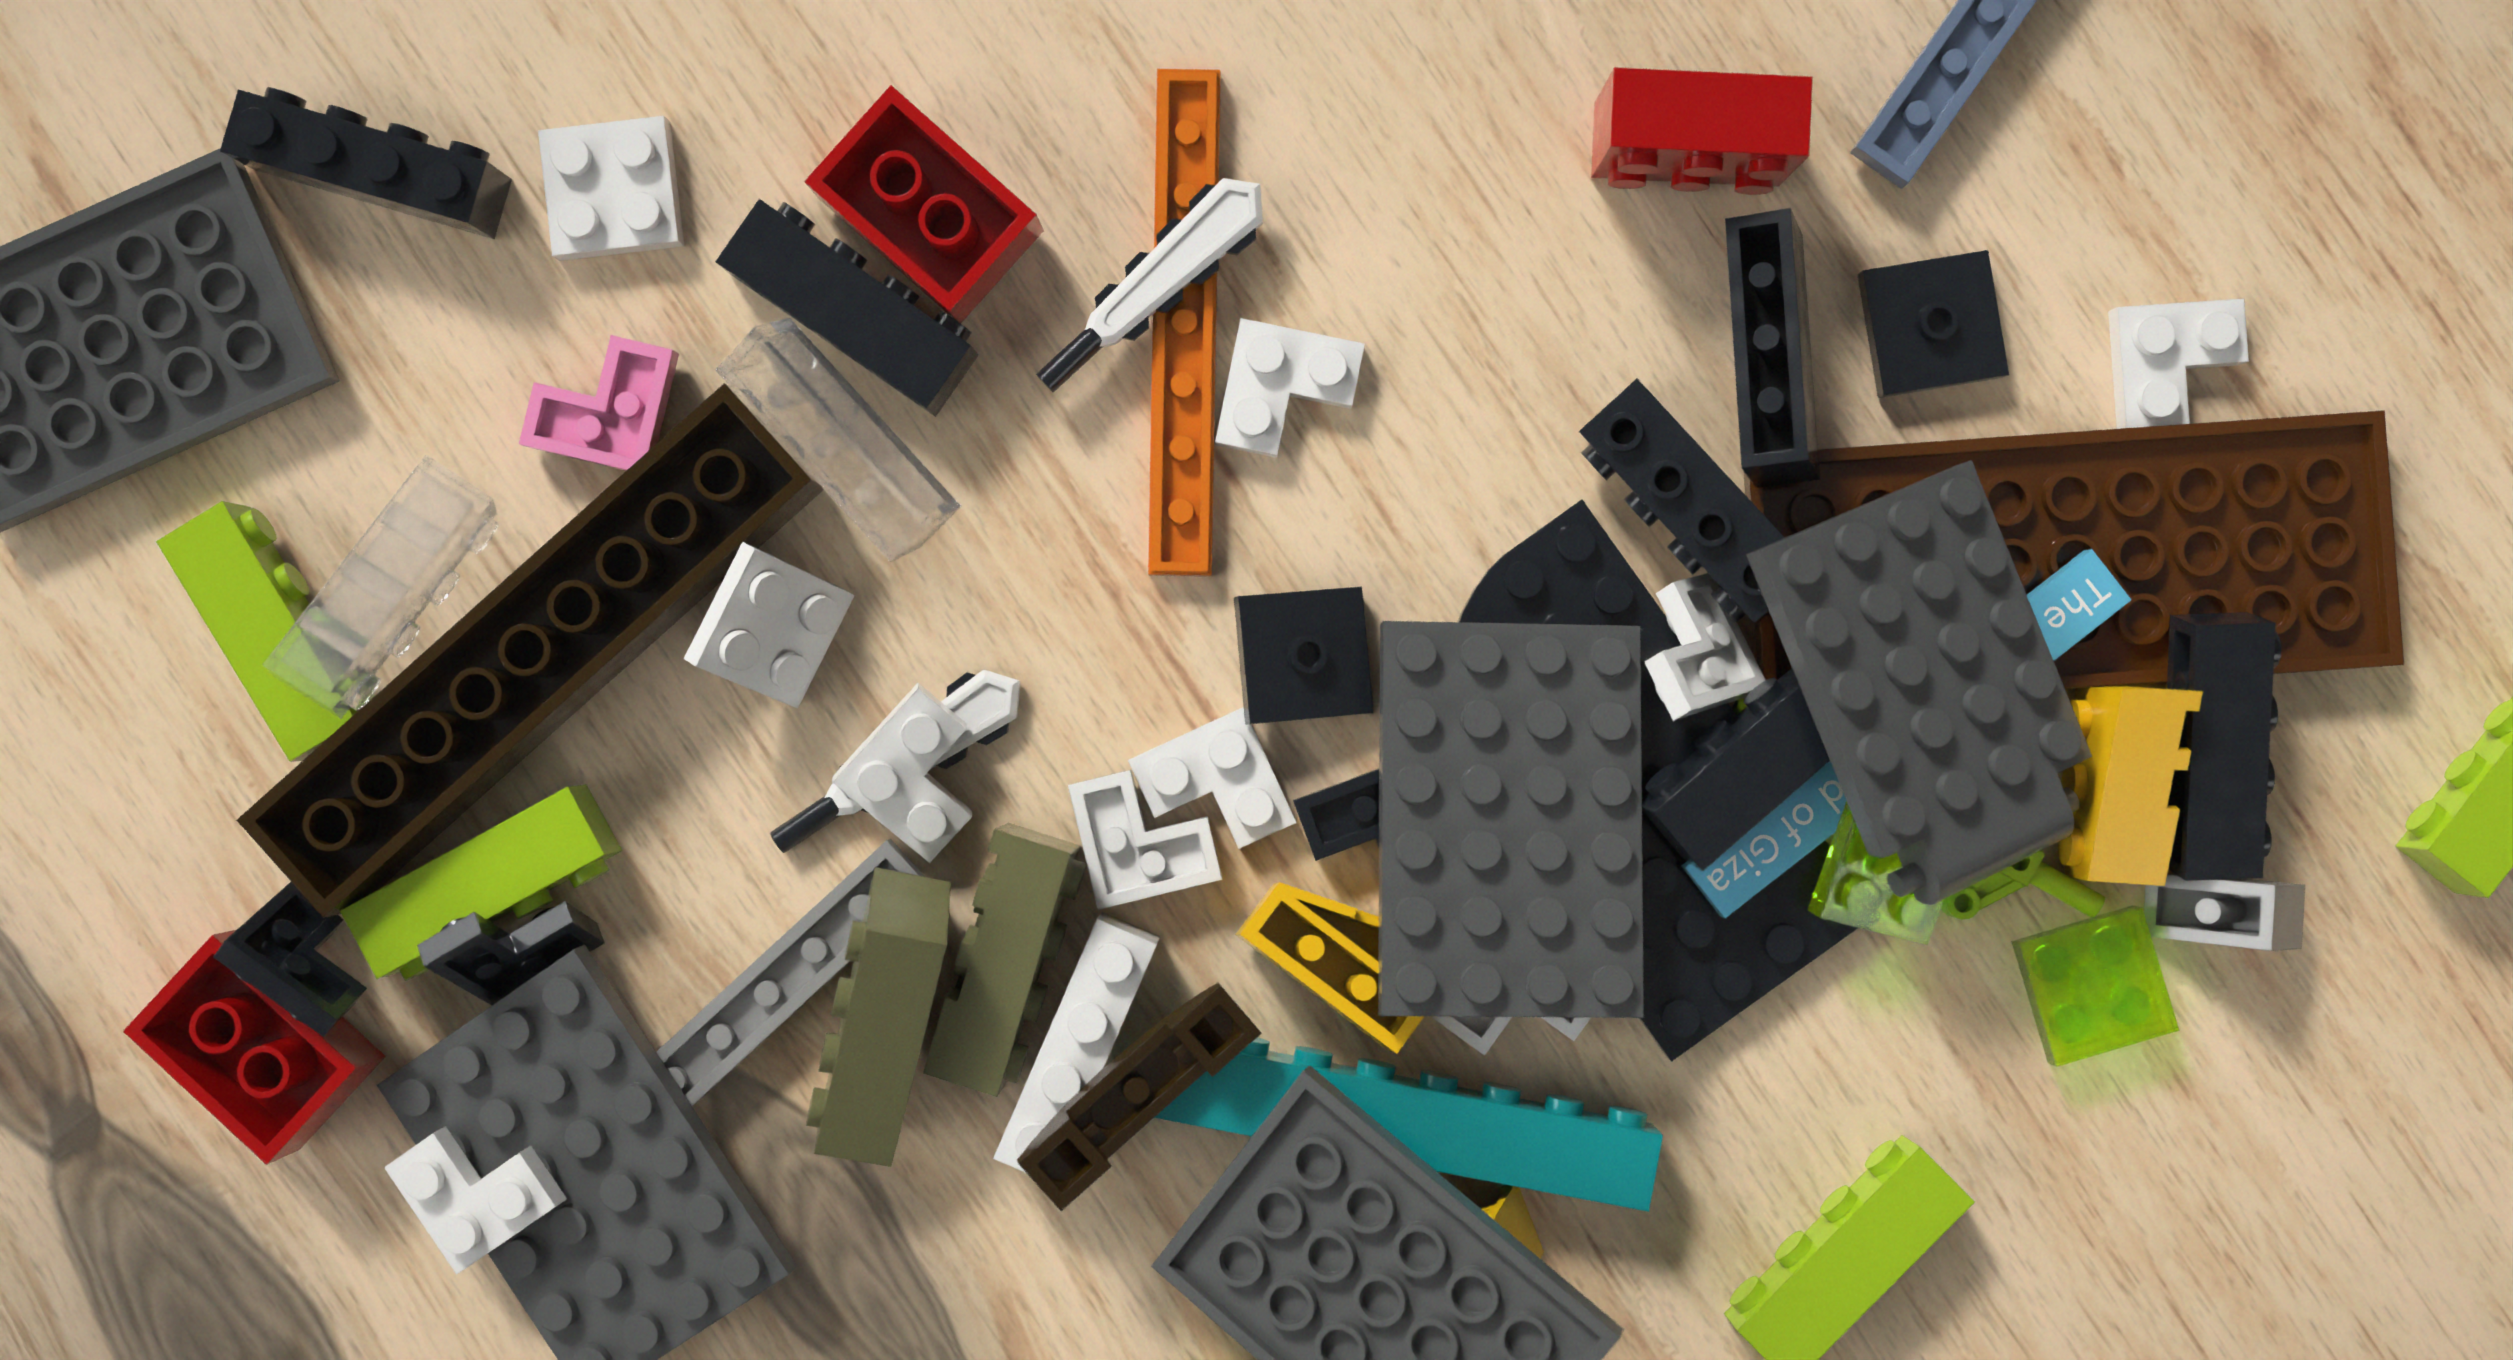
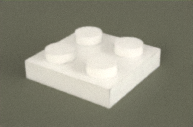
[538,116,684,261]
[684,542,855,708]

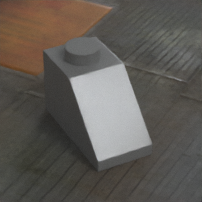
[2143,874,2305,951]

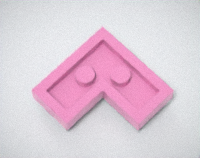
[519,335,679,471]

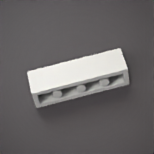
[993,912,1160,1173]

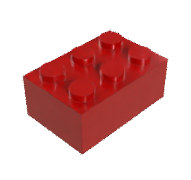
[1591,67,1813,195]
[804,85,1044,323]
[123,930,386,1165]

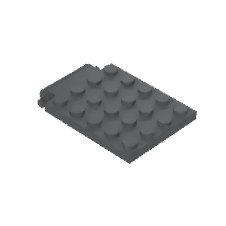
[1746,460,2092,905]

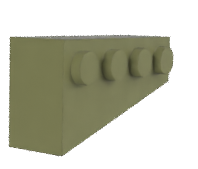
[923,823,1087,1097]
[806,867,951,1167]

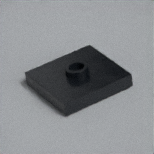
[1857,250,2009,398]
[1234,587,1374,725]

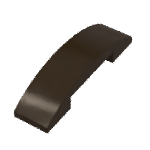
[1017,983,1262,1211]

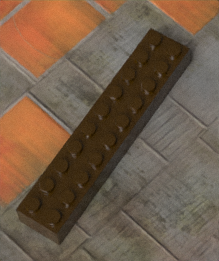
[236,383,826,918]

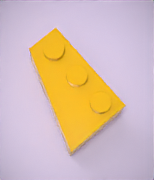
[2058,686,2203,886]
[1235,882,1424,1054]

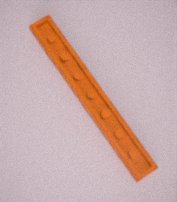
[1148,69,1221,577]

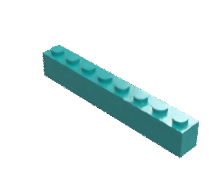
[1154,1038,1663,1212]

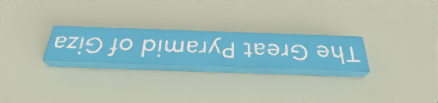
[1681,549,2131,918]

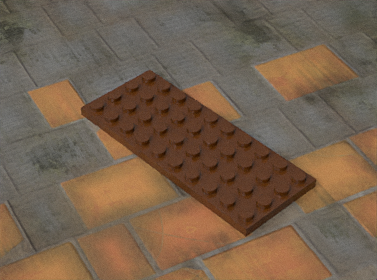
[1743,410,2404,688]

